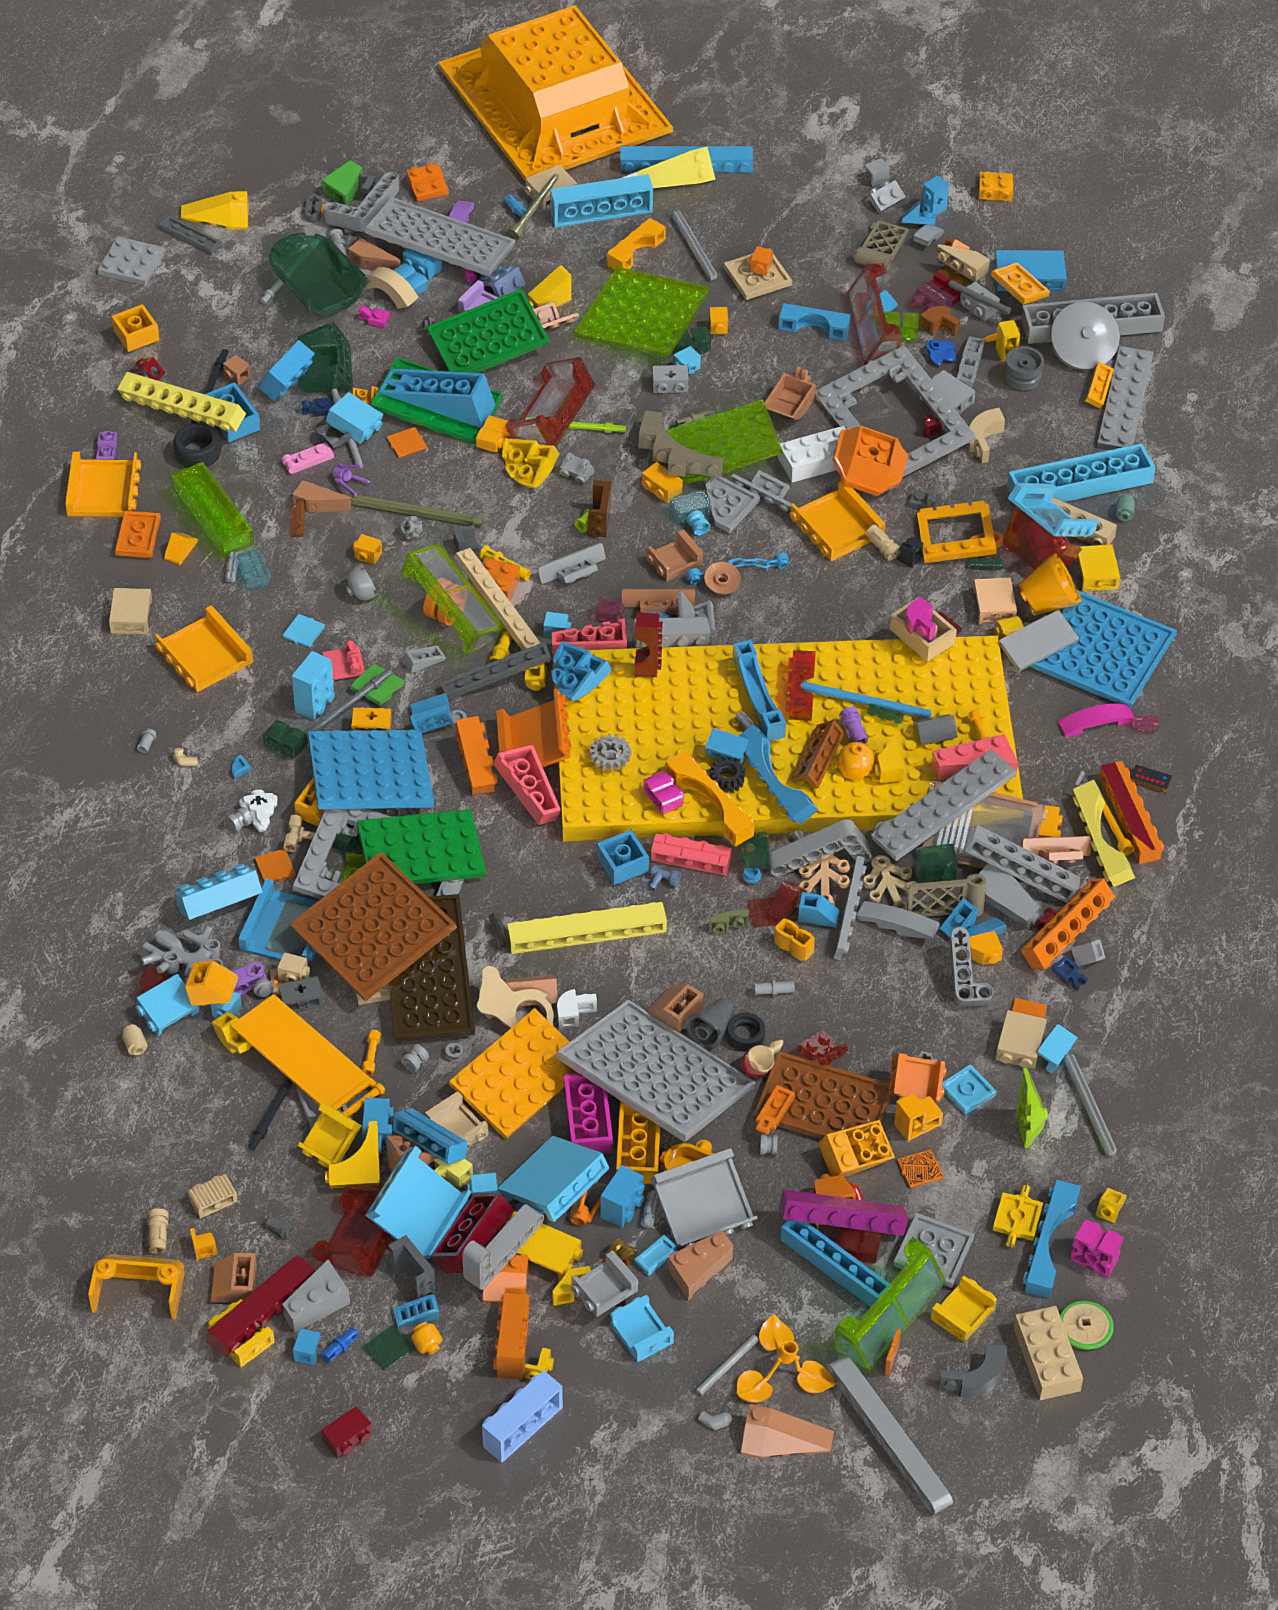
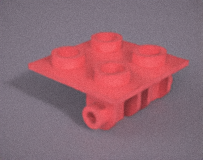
[322,640,365,680]

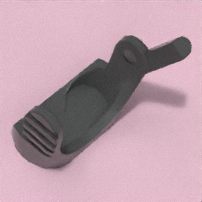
[315,422,351,449]

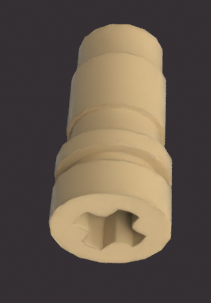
[865,524,900,561]
[147,1209,169,1255]

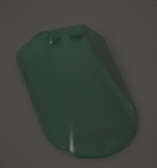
[268,233,368,317]

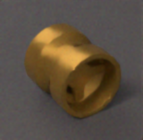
[608,1238,637,1266]

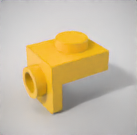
[524,1348,554,1380]

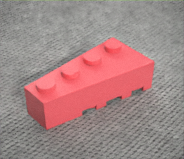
[552,618,627,661]
[931,734,1018,780]
[493,745,561,825]

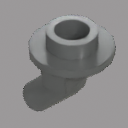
[421,316,435,334]

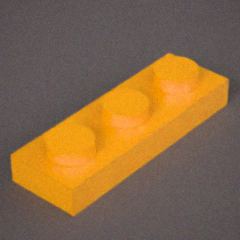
[1085,362,1114,408]

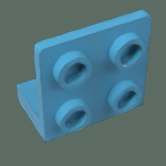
[410,693,453,733]

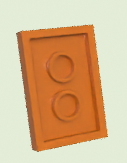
[115,511,161,558]

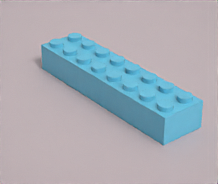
[1007,443,1155,512]

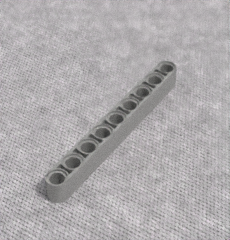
[827,1355,953,1515]

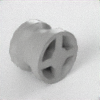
[760,1134,778,1155]

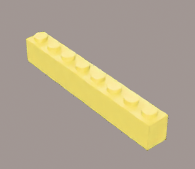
[507,902,667,954]

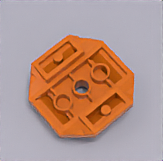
[832,426,908,496]

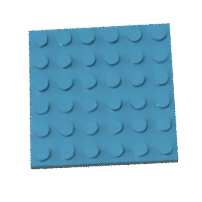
[1029,590,1177,709]
[308,729,434,809]

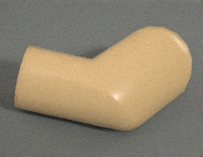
[172,748,198,766]

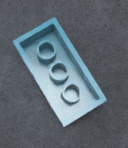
[173,864,262,920]

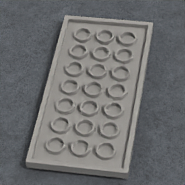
[365,197,515,277]

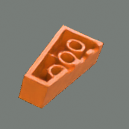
[493,1293,530,1380]

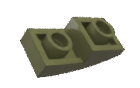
[709,909,749,934]

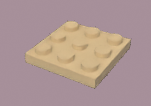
[724,248,792,300]

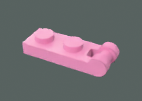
[281,442,334,474]

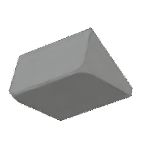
[1063,771,1085,796]

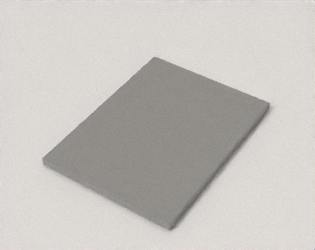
[555,1000,756,1142]

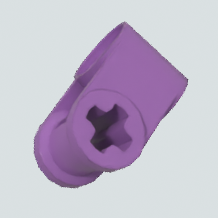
[231,962,267,996]

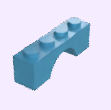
[779,303,851,341]

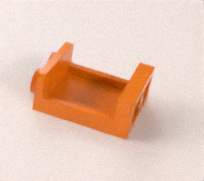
[887,1053,947,1102]

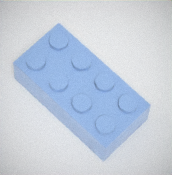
[482,1370,563,1463]

